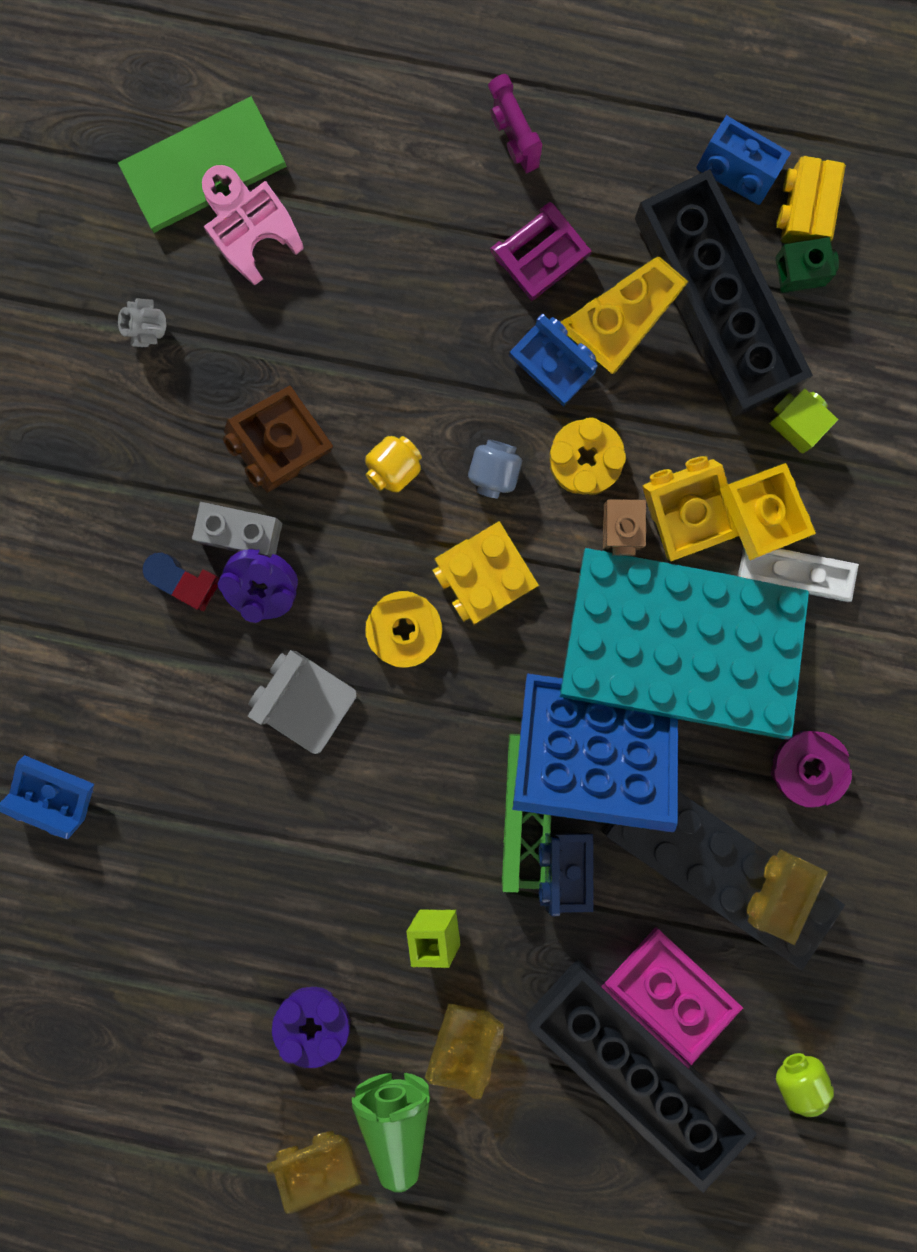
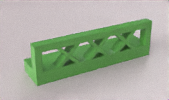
[502,734,551,893]

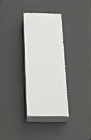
[738,547,859,602]

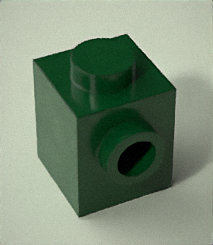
[775,237,839,293]

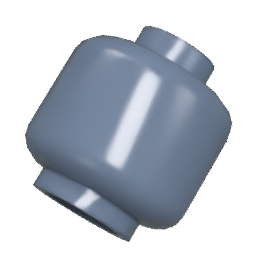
[468,440,522,499]

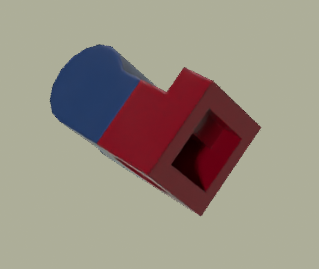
[143,553,220,611]

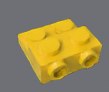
[642,456,739,561]
[720,463,816,560]
[432,521,539,625]

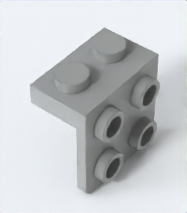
[248,650,357,754]

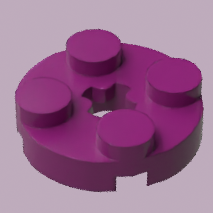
[771,731,852,807]

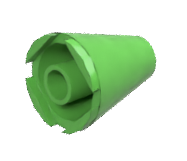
[352,1073,430,1192]

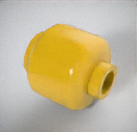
[365,436,422,492]

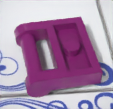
[488,74,543,174]
[490,202,591,302]

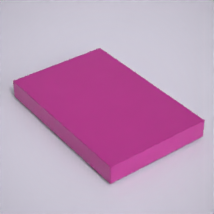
[605,927,743,1065]

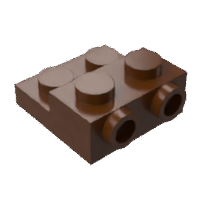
[223,385,333,493]

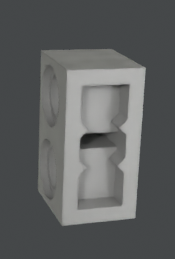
[192,502,282,558]

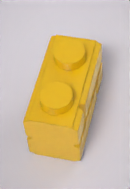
[777,156,846,244]

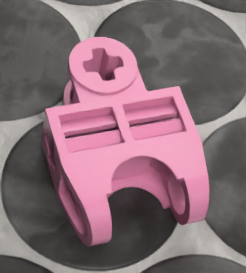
[202,165,304,285]

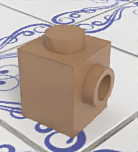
[603,500,646,556]

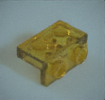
[747,849,828,945]
[425,1003,504,1100]
[266,1131,362,1214]

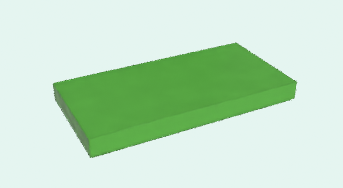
[118,96,287,233]

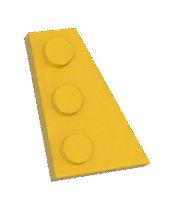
[561,257,688,374]

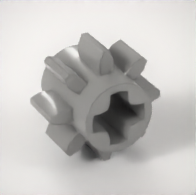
[118,298,166,347]

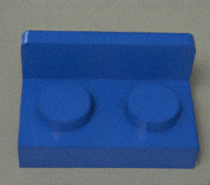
[696,115,791,205]

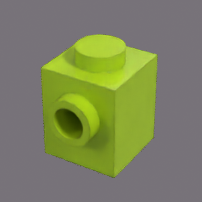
[769,388,839,454]
[406,910,460,968]

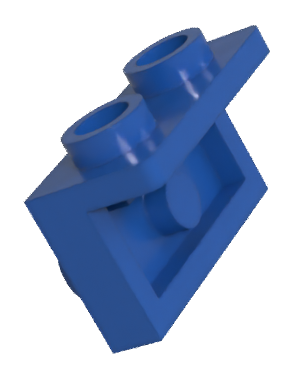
[509,314,598,407]
[0,755,95,839]

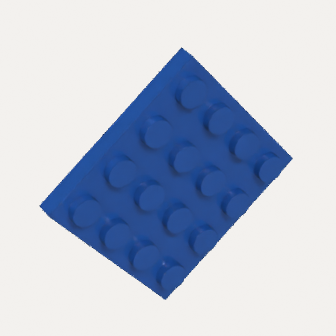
[512,674,678,832]

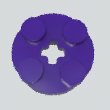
[218,549,298,623]
[272,987,350,1068]

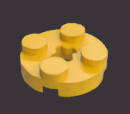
[549,418,626,495]
[366,591,442,668]

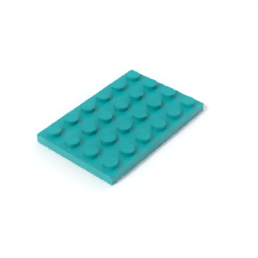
[559,548,809,740]

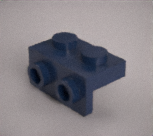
[539,833,593,916]

